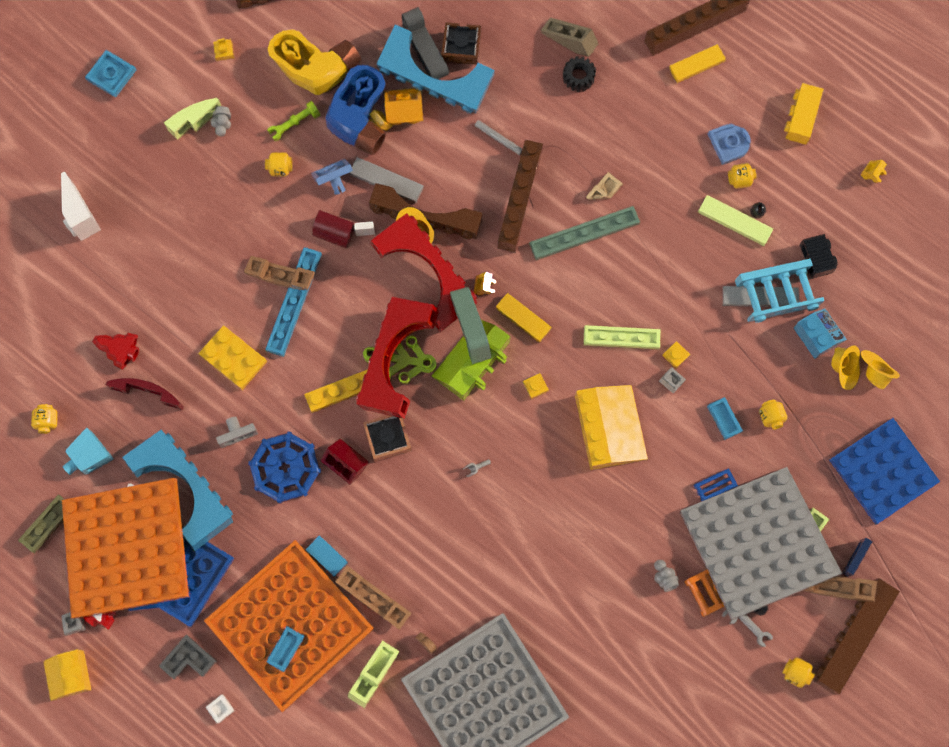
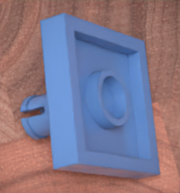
[311,158,353,195]

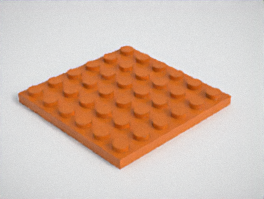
[62,478,189,619]
[204,540,374,712]

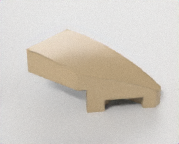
[586,172,623,200]

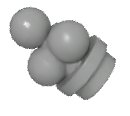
[210,106,231,137]
[654,559,679,592]

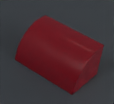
[312,210,355,249]
[320,438,369,485]

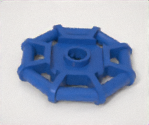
[248,431,321,504]

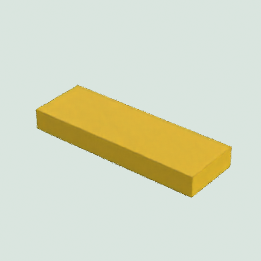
[669,44,726,83]
[496,293,552,343]

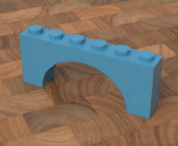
[377,24,495,114]
[122,430,233,551]

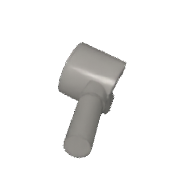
[463,459,491,477]

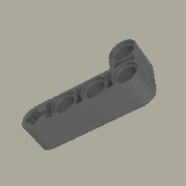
[401,7,449,80]

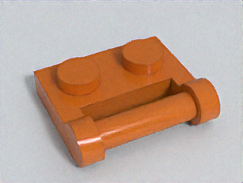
[684,569,724,617]

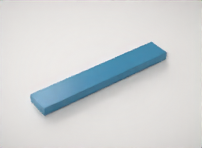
[265,247,322,357]

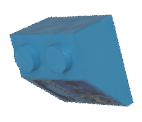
[794,309,847,359]

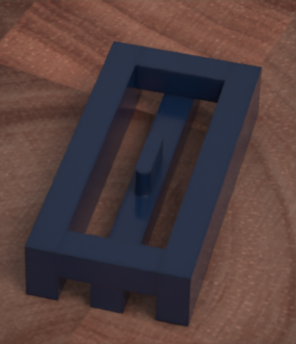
[842,537,873,577]

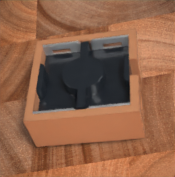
[363,415,412,462]

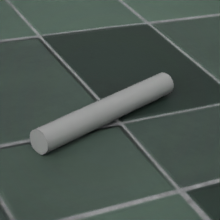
[475,120,522,156]

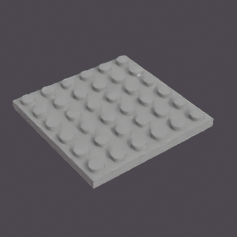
[680,467,842,620]
[401,613,570,747]

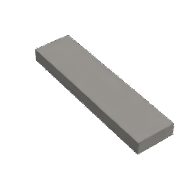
[349,157,424,203]
[722,286,799,307]

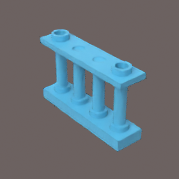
[735,259,825,323]

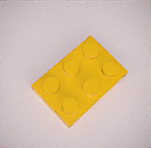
[198,325,268,390]

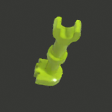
[268,101,321,141]

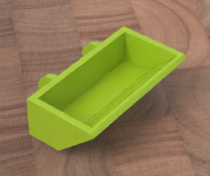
[431,320,510,401]

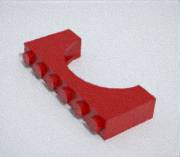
[370,213,478,332]
[356,297,439,419]

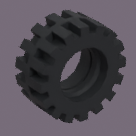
[563,56,596,92]

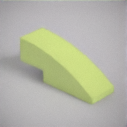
[164,98,221,139]
[348,641,399,708]

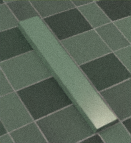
[529,206,640,261]

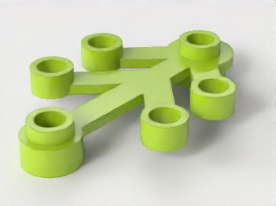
[363,336,436,384]

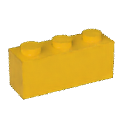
[784,83,823,145]

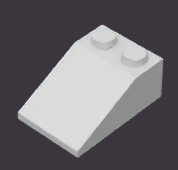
[61,171,101,241]

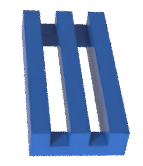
[693,468,738,502]

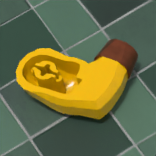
[267,29,361,95]

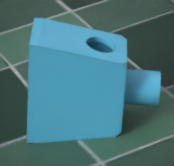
[62,428,114,475]

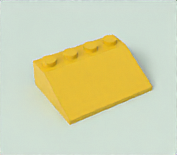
[575,385,648,470]

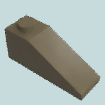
[541,17,599,57]

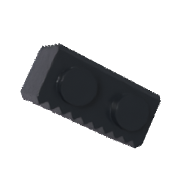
[799,234,838,279]

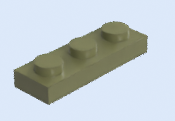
[18,494,64,553]

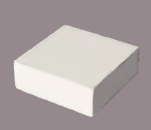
[354,222,375,236]
[206,694,235,724]

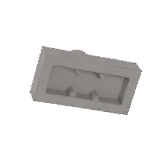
[216,417,258,448]

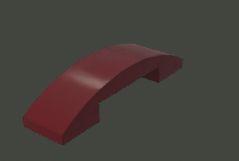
[105,378,183,410]

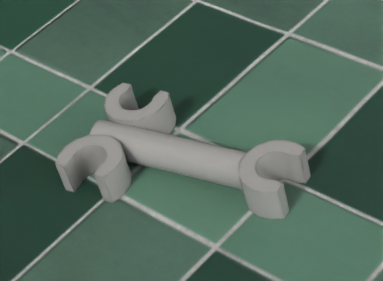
[721,610,773,647]

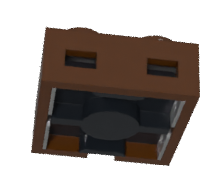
[441,22,481,65]

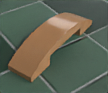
[244,256,315,290]
[335,566,411,630]
[803,576,877,602]

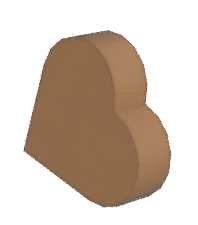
[415,632,436,655]

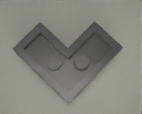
[159,635,217,679]

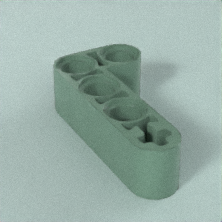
[450,287,491,364]

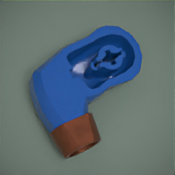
[326,65,386,155]

